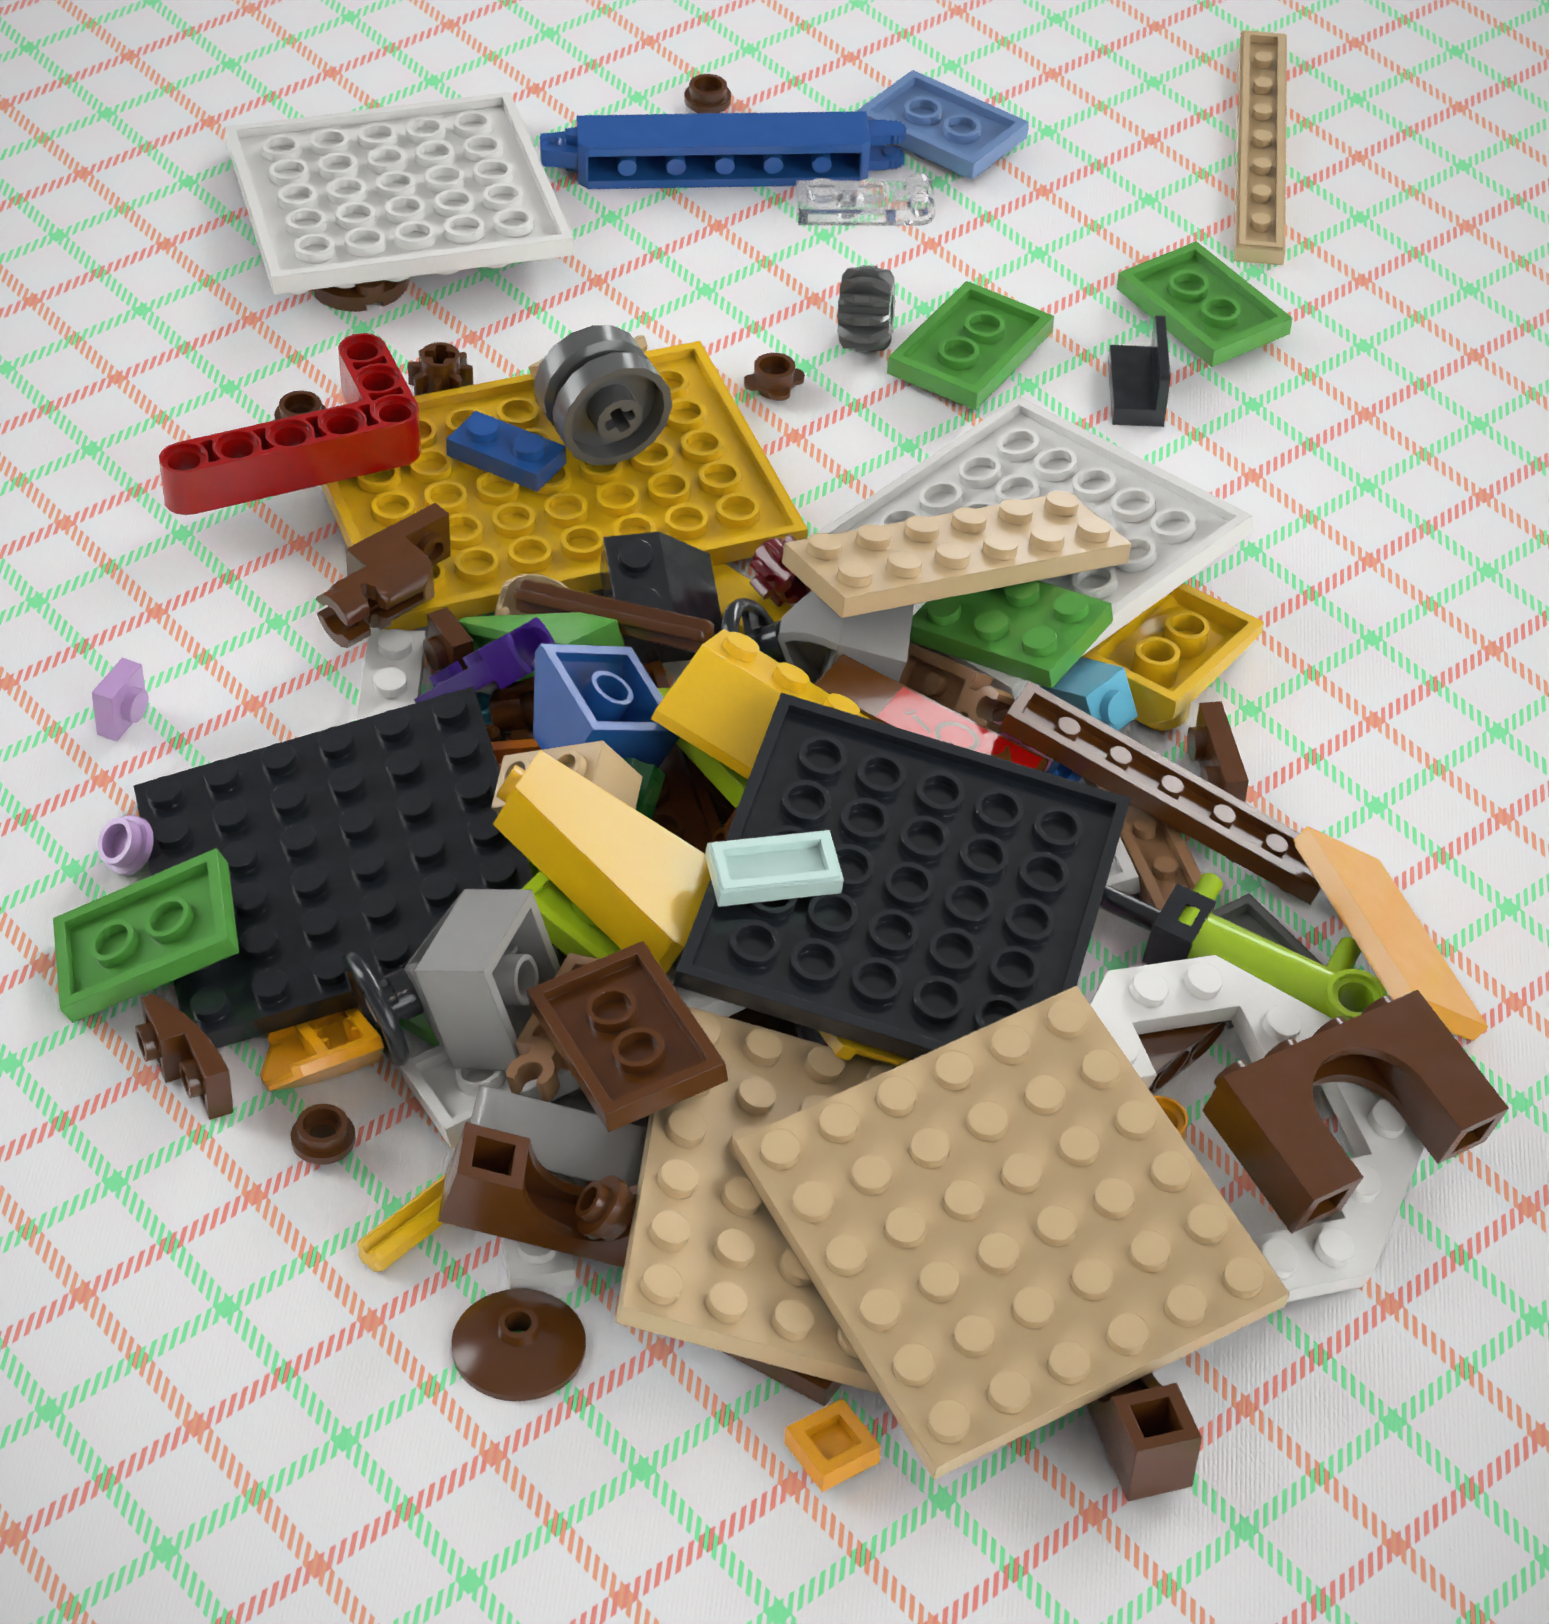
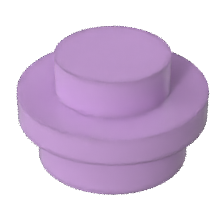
[98,815,153,875]

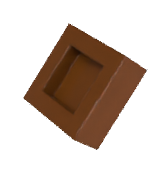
[423,607,474,672]

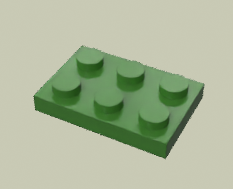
[1117,241,1293,367]
[887,281,1054,410]
[909,580,1113,689]
[53,848,239,1023]

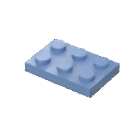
[857,70,1029,180]

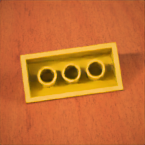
[651,629,870,779]

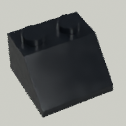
[600,531,722,664]

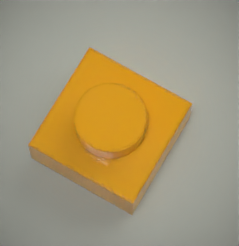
[784,1398,881,1492]

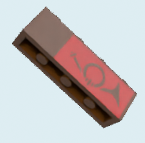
[815,654,1049,772]

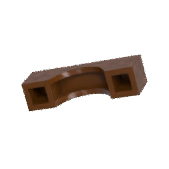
[438,1122,638,1268]
[1086,1372,1202,1502]

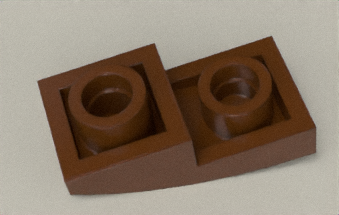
[135,994,234,1120]

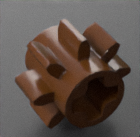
[408,342,474,396]

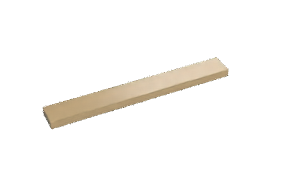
[1234,30,1287,265]

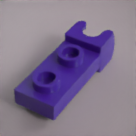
[414,617,555,703]

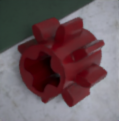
[749,535,812,607]

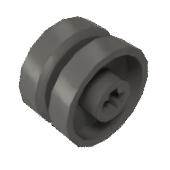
[533,325,672,465]

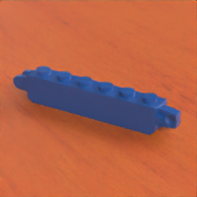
[540,111,907,189]

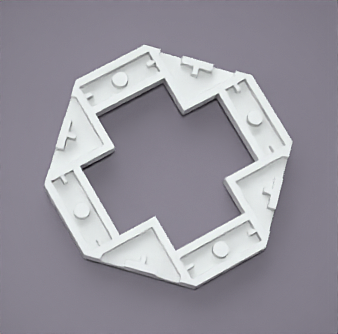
[1090,955,1424,1302]

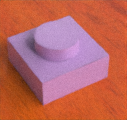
[91,657,149,742]

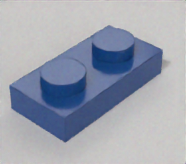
[446,411,566,492]

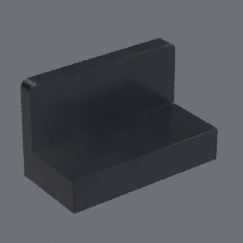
[1108,315,1171,427]

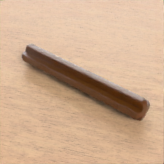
[514,579,716,653]

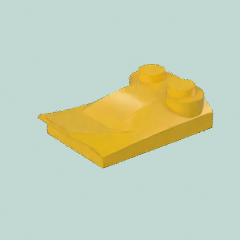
[1082,583,1264,731]

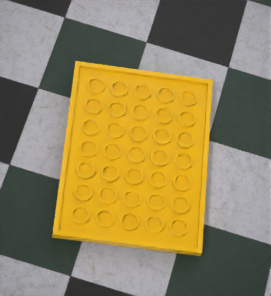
[321,341,808,630]

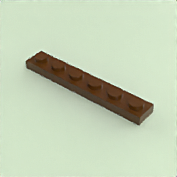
[999,680,1321,905]

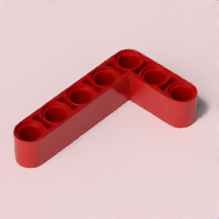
[159,333,421,515]

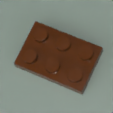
[526,941,728,1133]

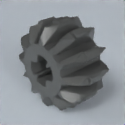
[837,265,896,353]

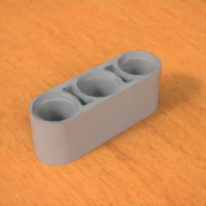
[470,1086,647,1187]

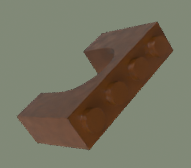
[1202,989,1509,1234]

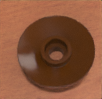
[451,1289,586,1401]

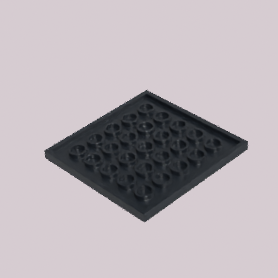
[133,686,554,1049]
[673,693,1131,1059]

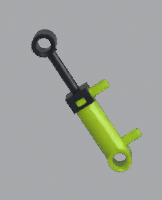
[1099,873,1387,1021]

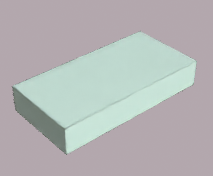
[705,830,844,907]

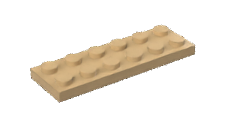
[782,491,1132,618]

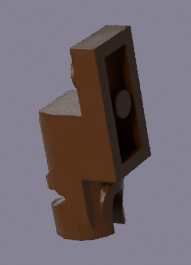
[316,503,451,648]

